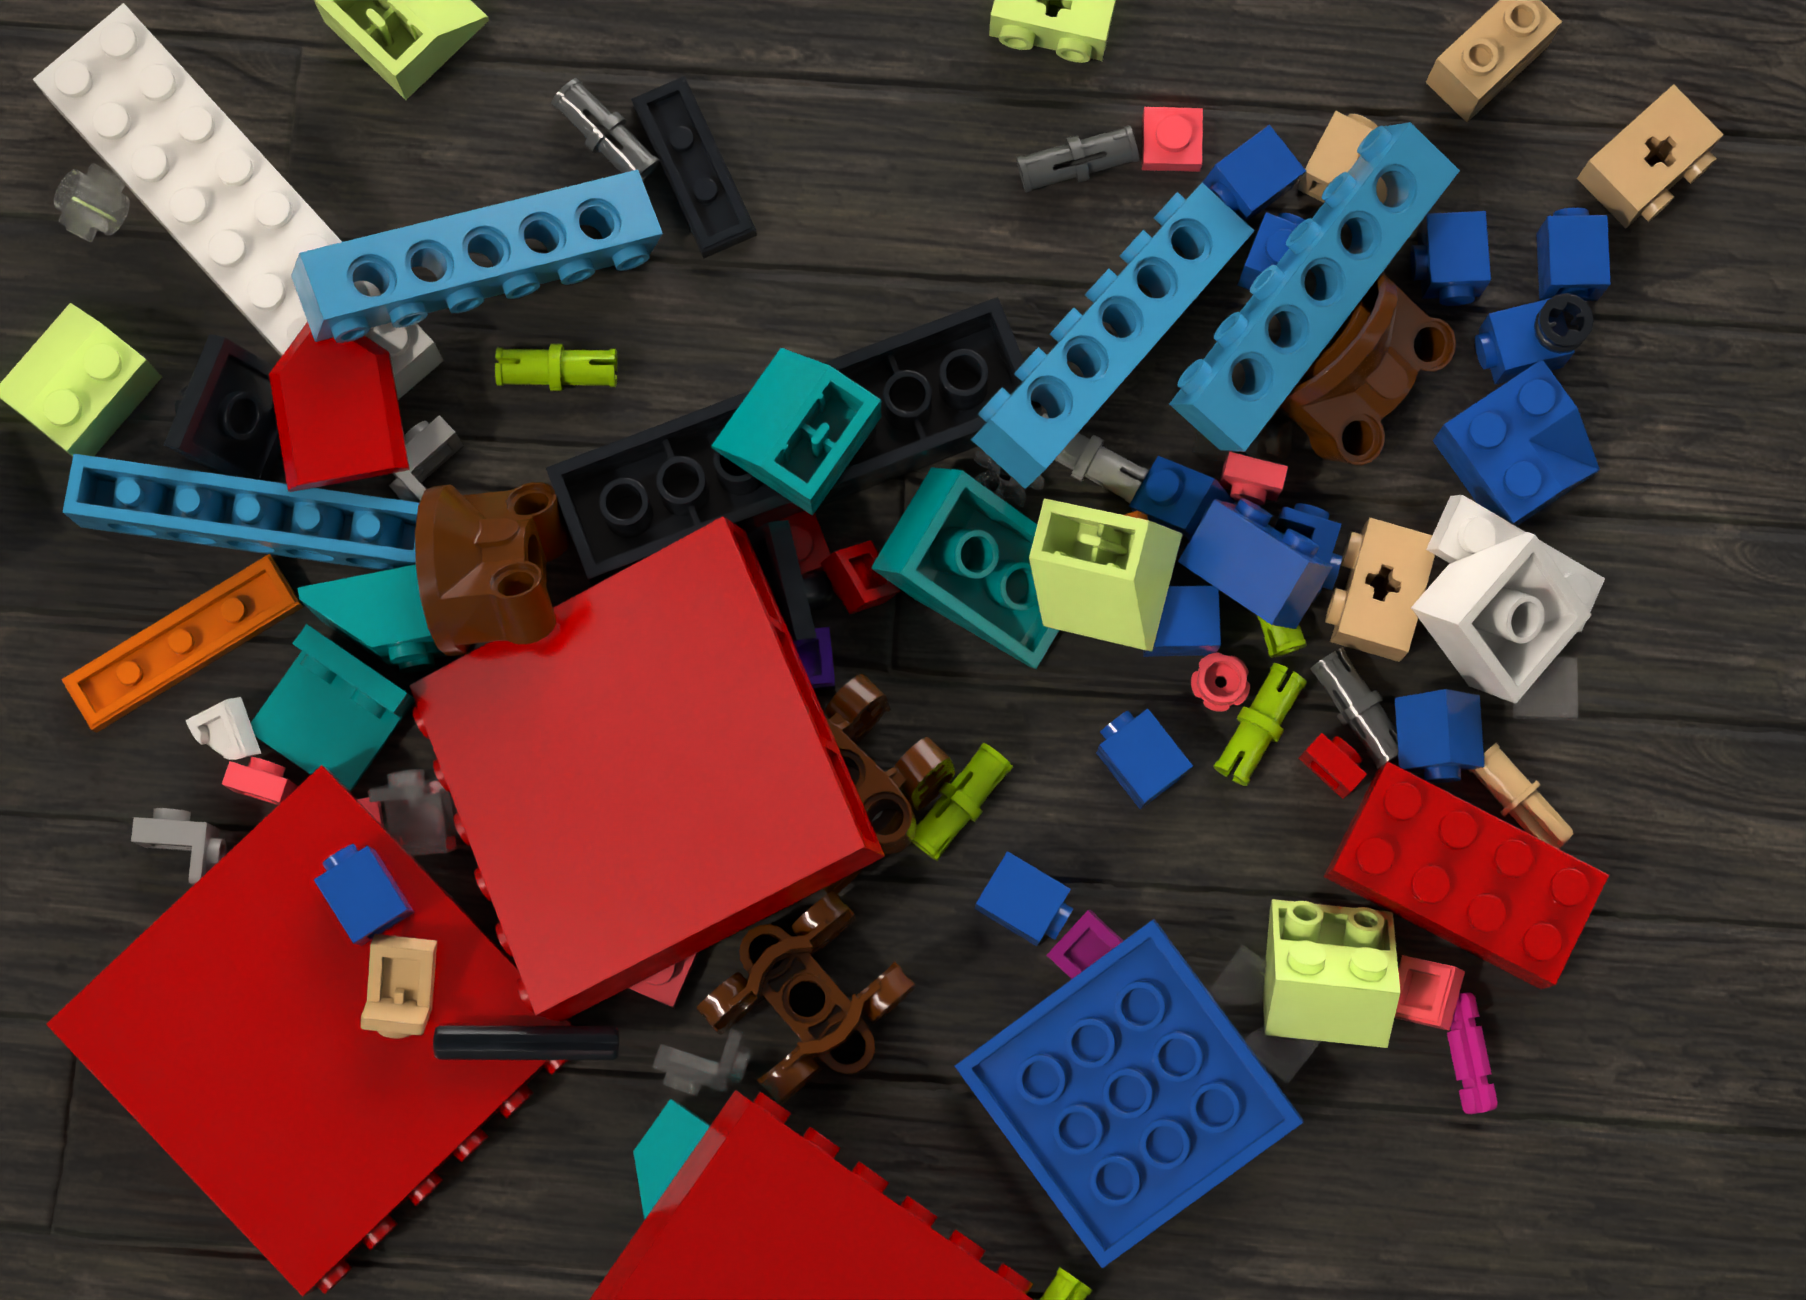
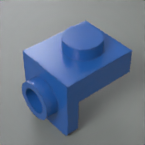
[1129,456,1235,541]
[1274,503,1343,603]

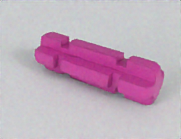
[1447,992,1498,1115]

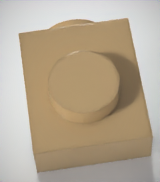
[361,934,437,1038]

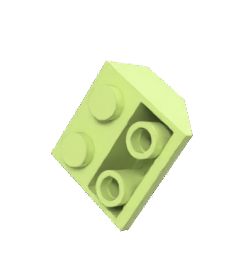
[314,0,489,100]
[1029,498,1182,652]
[1263,899,1400,1048]

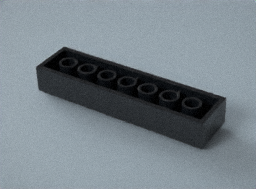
[546,297,1042,587]

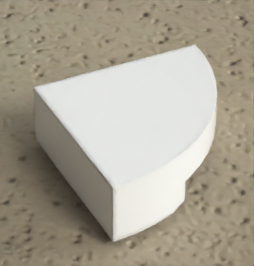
[186,697,261,760]

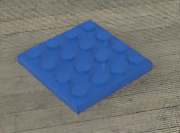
[955,919,1303,1268]

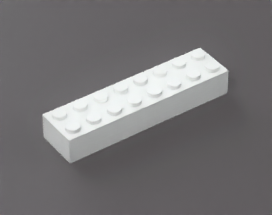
[33,3,444,400]

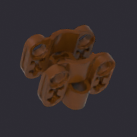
[823,674,955,894]
[696,890,915,1105]

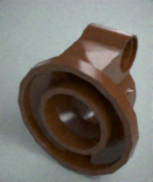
[1275,272,1456,465]
[415,482,570,656]

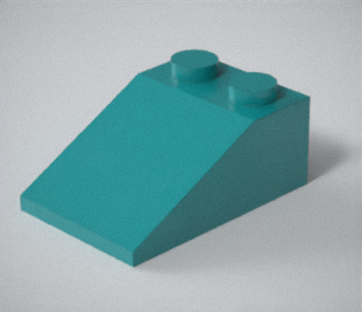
[871,467,1059,669]

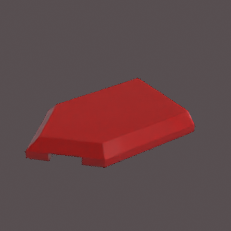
[269,322,410,492]

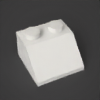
[1411,532,1591,704]

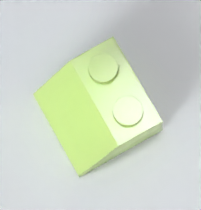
[0,303,162,457]

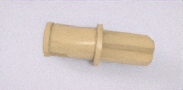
[1469,742,1573,849]

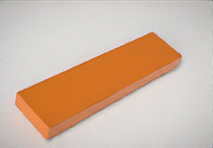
[61,554,303,733]

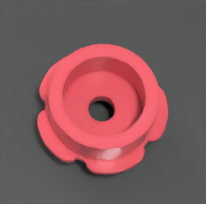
[1191,653,1250,712]

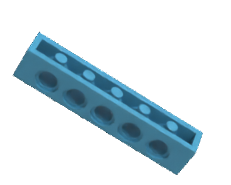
[1169,122,1460,452]
[291,170,663,343]
[971,183,1255,489]
[62,454,419,571]

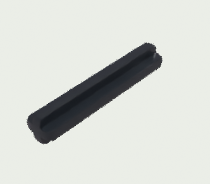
[433,1026,620,1060]

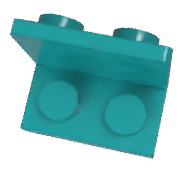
[251,624,415,792]

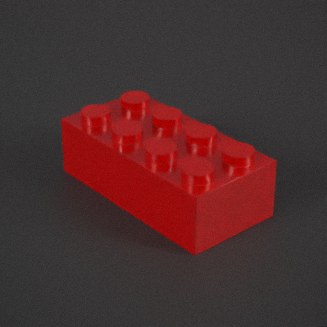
[1324,761,1609,990]

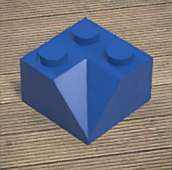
[1433,359,1600,527]

